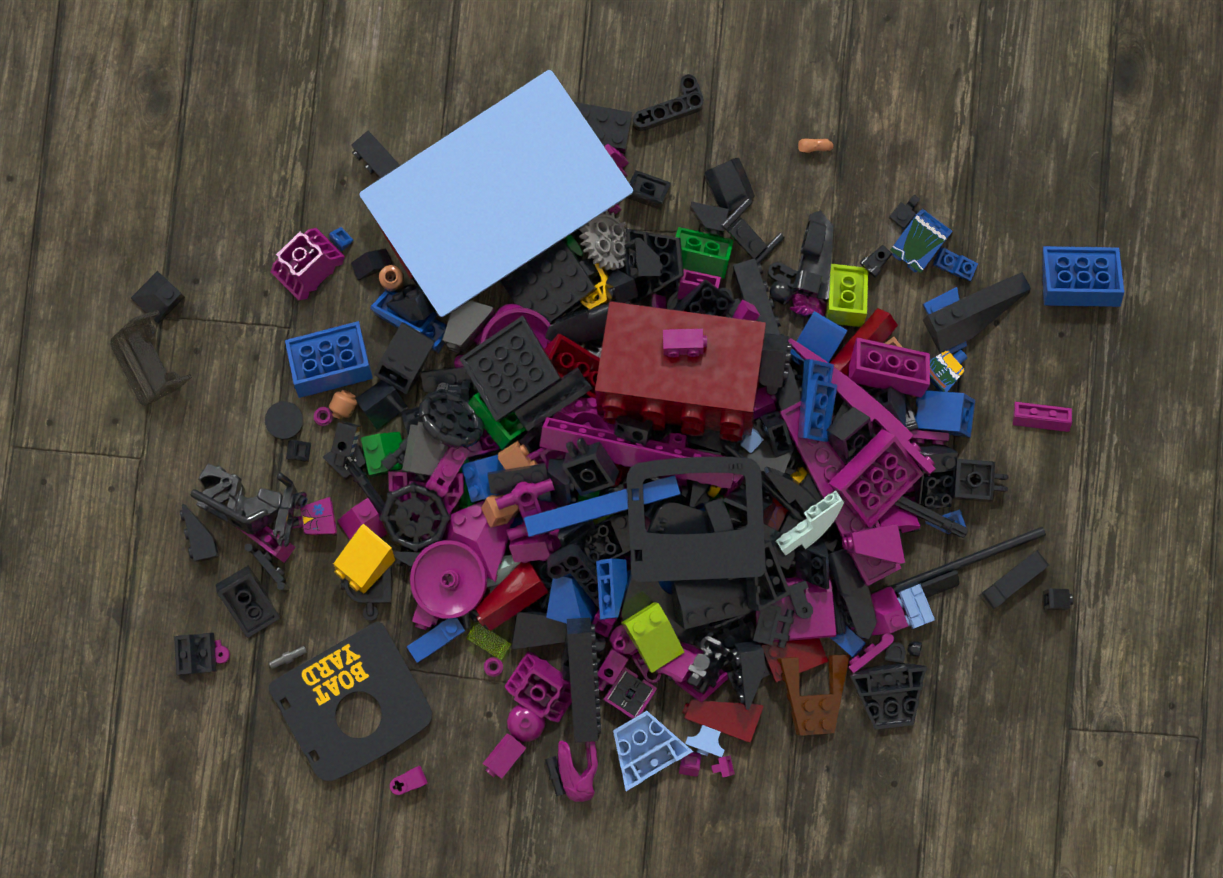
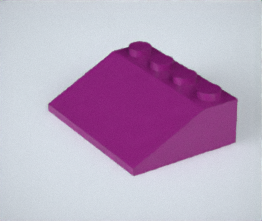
[829,429,923,528]
[755,575,836,643]

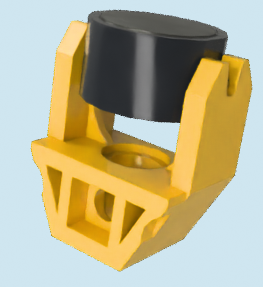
[580,258,611,309]

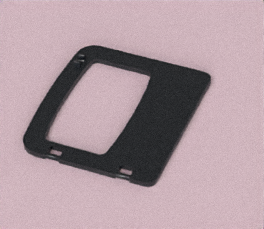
[627,456,766,582]

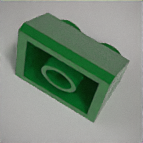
[361,432,403,477]

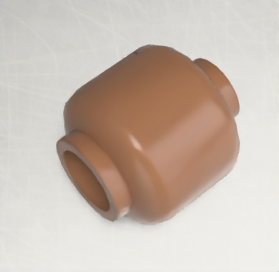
[379,265,404,292]
[329,390,357,420]

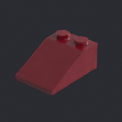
[761,638,828,683]

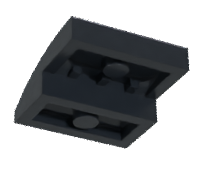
[174,633,217,675]

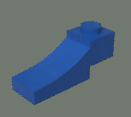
[407,618,466,663]

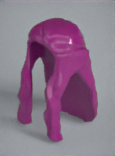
[558,740,598,802]

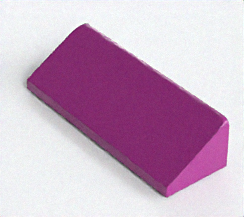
[1012,402,1072,432]

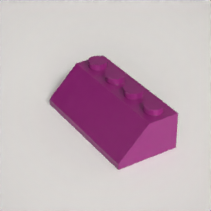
[849,338,930,397]

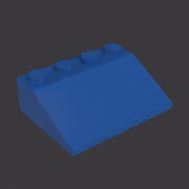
[1043,246,1124,307]
[285,321,373,398]

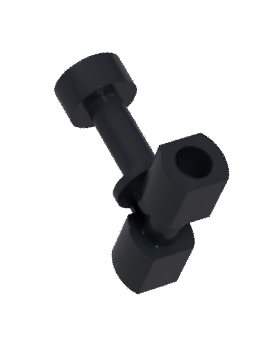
[381,435,429,482]

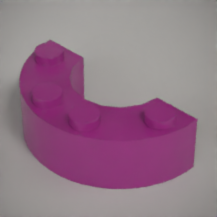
[553,397,615,432]

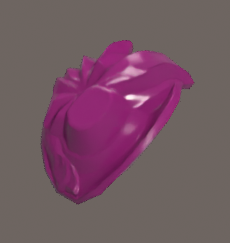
[790,294,826,316]

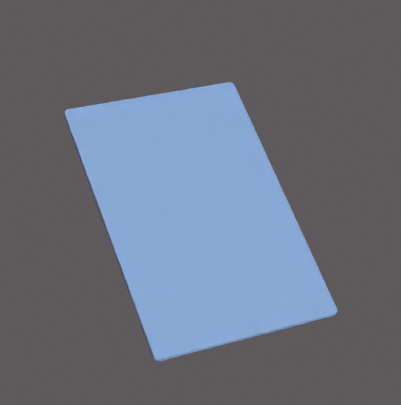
[360,70,633,317]

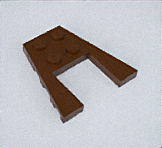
[778,654,849,736]

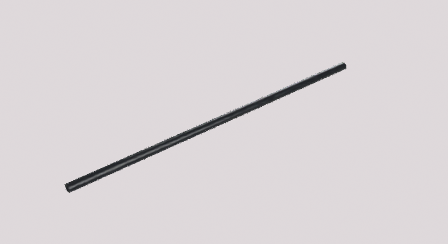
[666,527,1046,681]

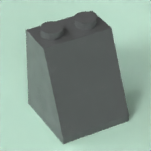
[442,300,496,353]
[738,442,795,495]

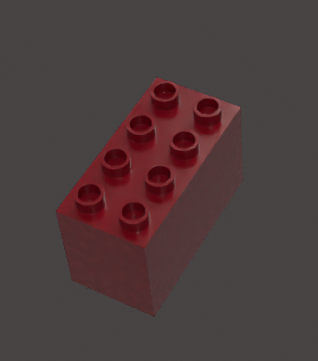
[595,302,766,441]

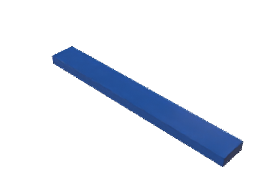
[524,475,681,537]

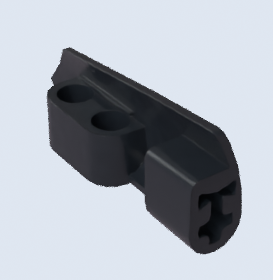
[793,210,834,300]
[545,300,630,344]
[828,548,877,640]

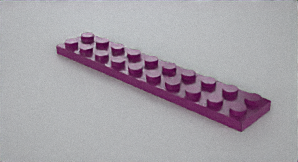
[779,401,901,586]

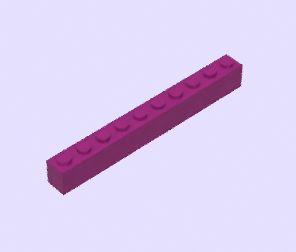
[540,417,734,489]

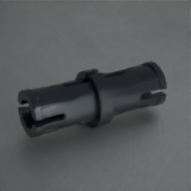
[544,756,566,797]

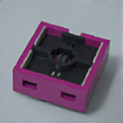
[604,667,657,719]

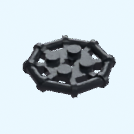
[379,482,451,553]

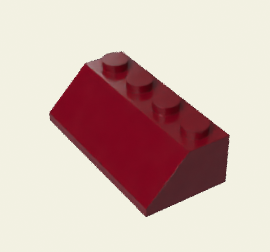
[544,334,600,399]

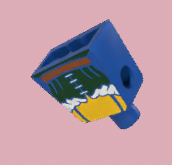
[930,350,968,392]

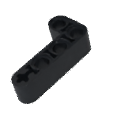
[633,74,704,131]
[547,544,599,607]
[978,550,1049,611]

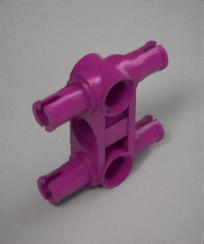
[495,479,554,541]

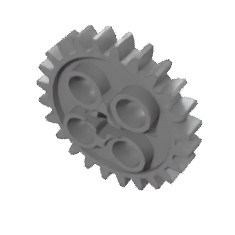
[579,210,629,271]

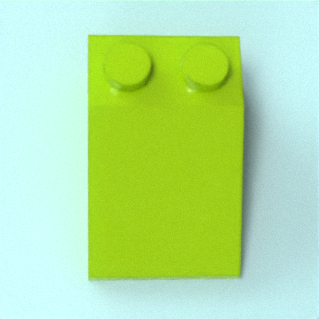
[826,264,868,327]
[621,602,684,673]

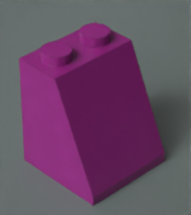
[842,524,905,564]

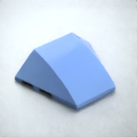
[613,711,693,791]

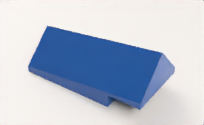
[370,290,447,354]
[798,359,837,442]

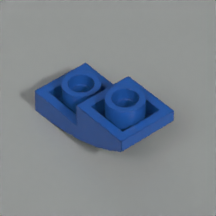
[933,247,978,281]
[830,625,866,658]

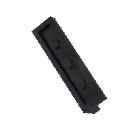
[514,368,593,431]

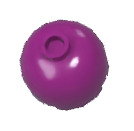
[507,704,545,742]

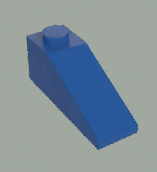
[596,558,628,620]

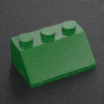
[676,227,733,279]
[468,392,527,450]

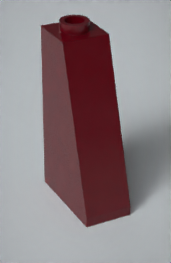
[475,562,548,631]
[682,700,764,743]

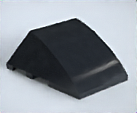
[626,228,684,304]
[850,663,927,730]

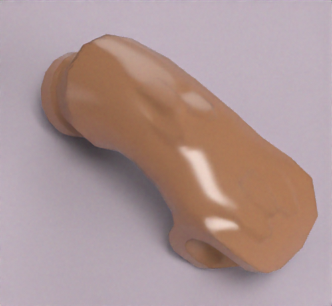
[798,139,833,153]

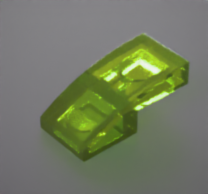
[466,622,511,660]

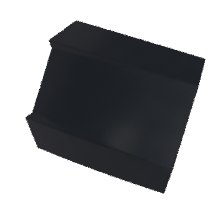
[704,157,755,212]

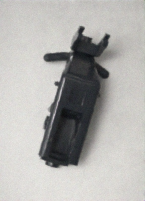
[190,464,308,547]

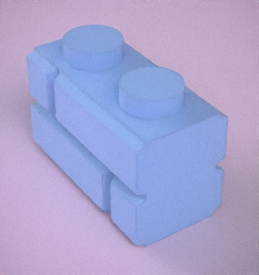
[897,584,935,629]

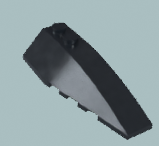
[923,272,1031,354]

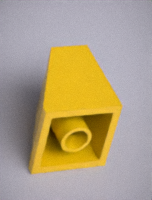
[333,524,395,594]

